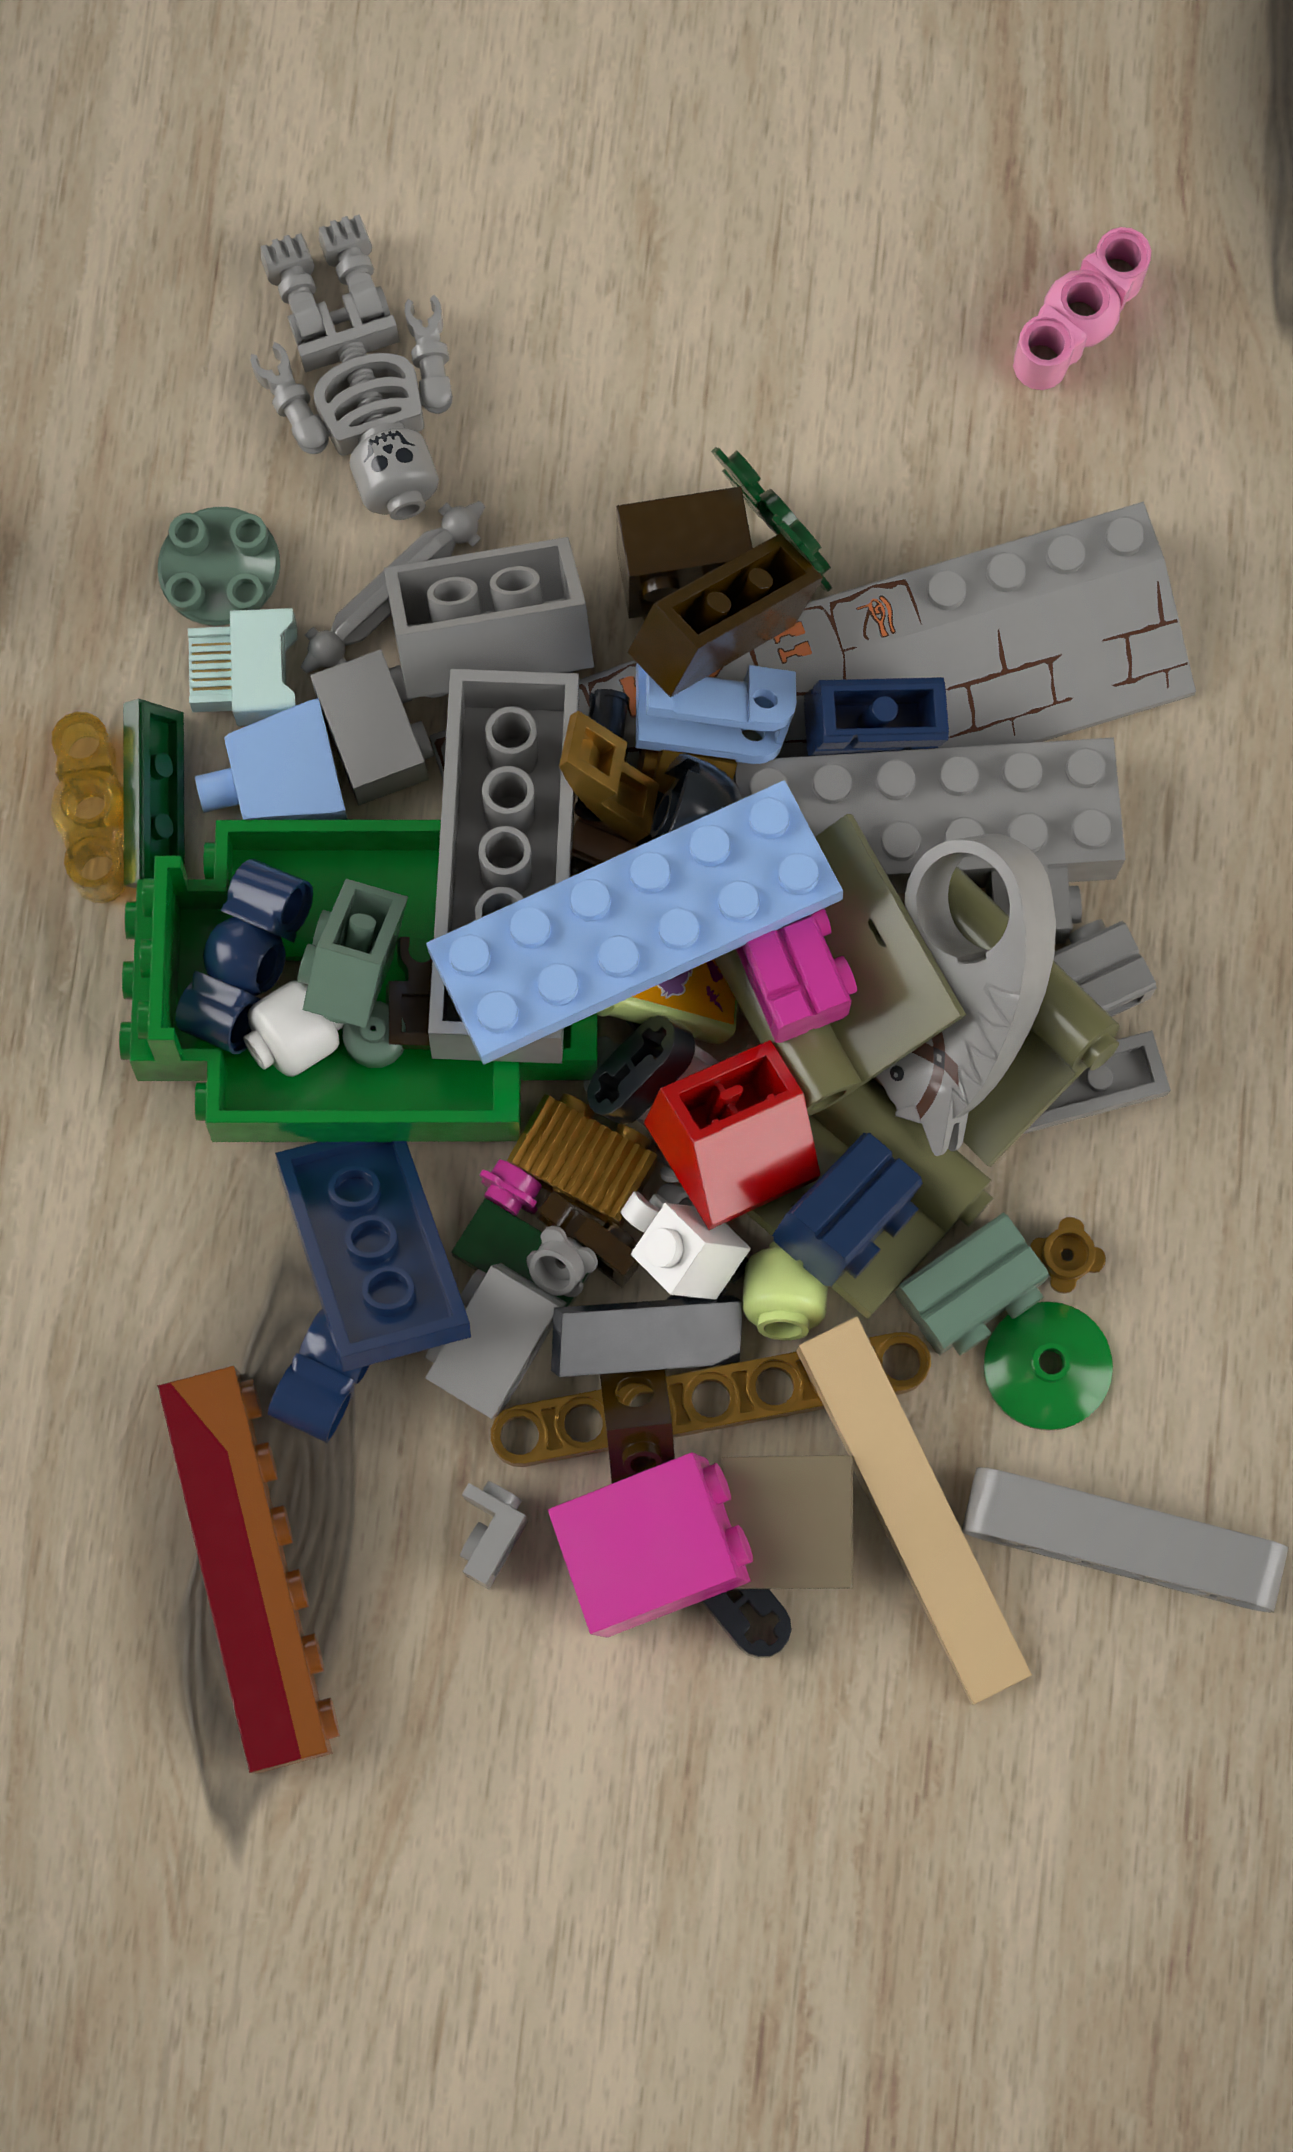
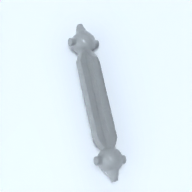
[301,501,485,673]

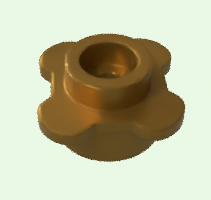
[1030,1217,1106,1294]

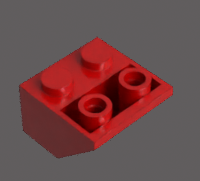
[644,1040,821,1230]

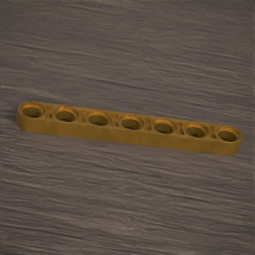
[491,1332,931,1467]

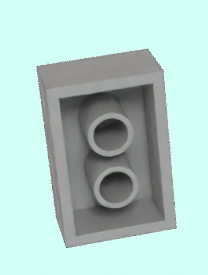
[384,537,594,699]

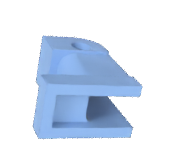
[636,663,797,764]

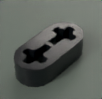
[587,1015,695,1125]
[701,1589,792,1659]

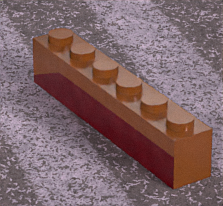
[157,1366,340,1774]

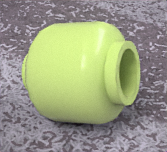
[743,1241,828,1340]

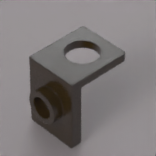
[600,1369,675,1484]

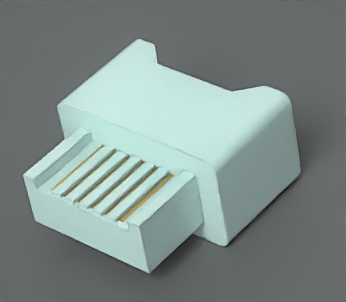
[188,608,298,726]

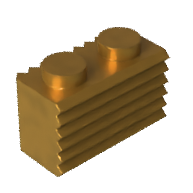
[507,1093,657,1228]

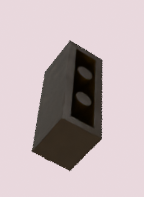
[627,533,823,698]

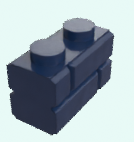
[804,677,949,756]
[772,1132,923,1287]

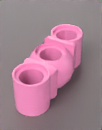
[1013,227,1151,390]

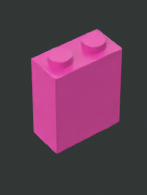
[547,1452,753,1638]

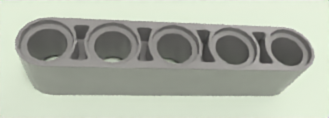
[962,1467,1288,1613]

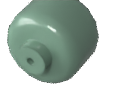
[342,1001,406,1068]

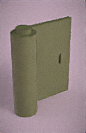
[714,814,966,1116]
[948,867,1119,1167]
[746,1078,993,1319]

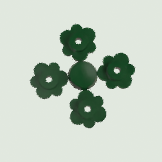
[711,447,833,592]

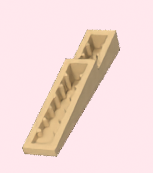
[796,1316,1032,1705]

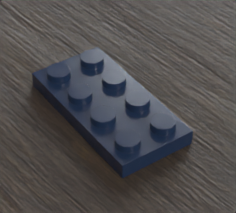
[275,1141,471,1372]

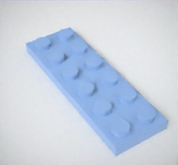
[426,780,843,1065]

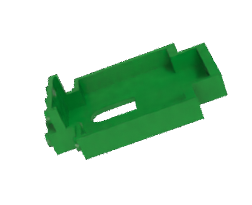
[119,820,597,1142]

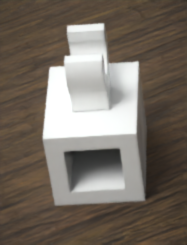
[620,1191,751,1299]

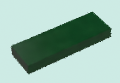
[123,698,185,889]

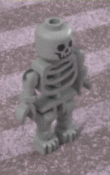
[250,214,452,520]

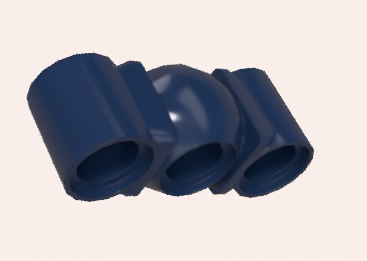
[175,859,314,1054]
[267,1309,370,1443]

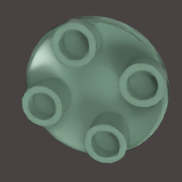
[158,507,280,626]

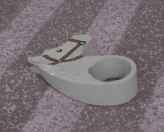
[876,834,1056,1156]

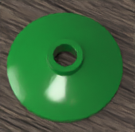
[983,1301,1113,1431]

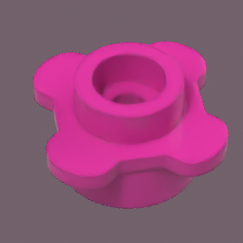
[479,1159,542,1216]

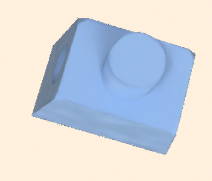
[195,698,348,820]

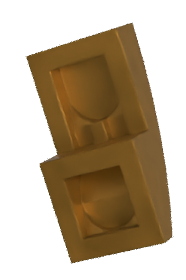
[559,710,659,844]

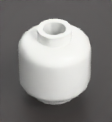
[243,980,344,1077]

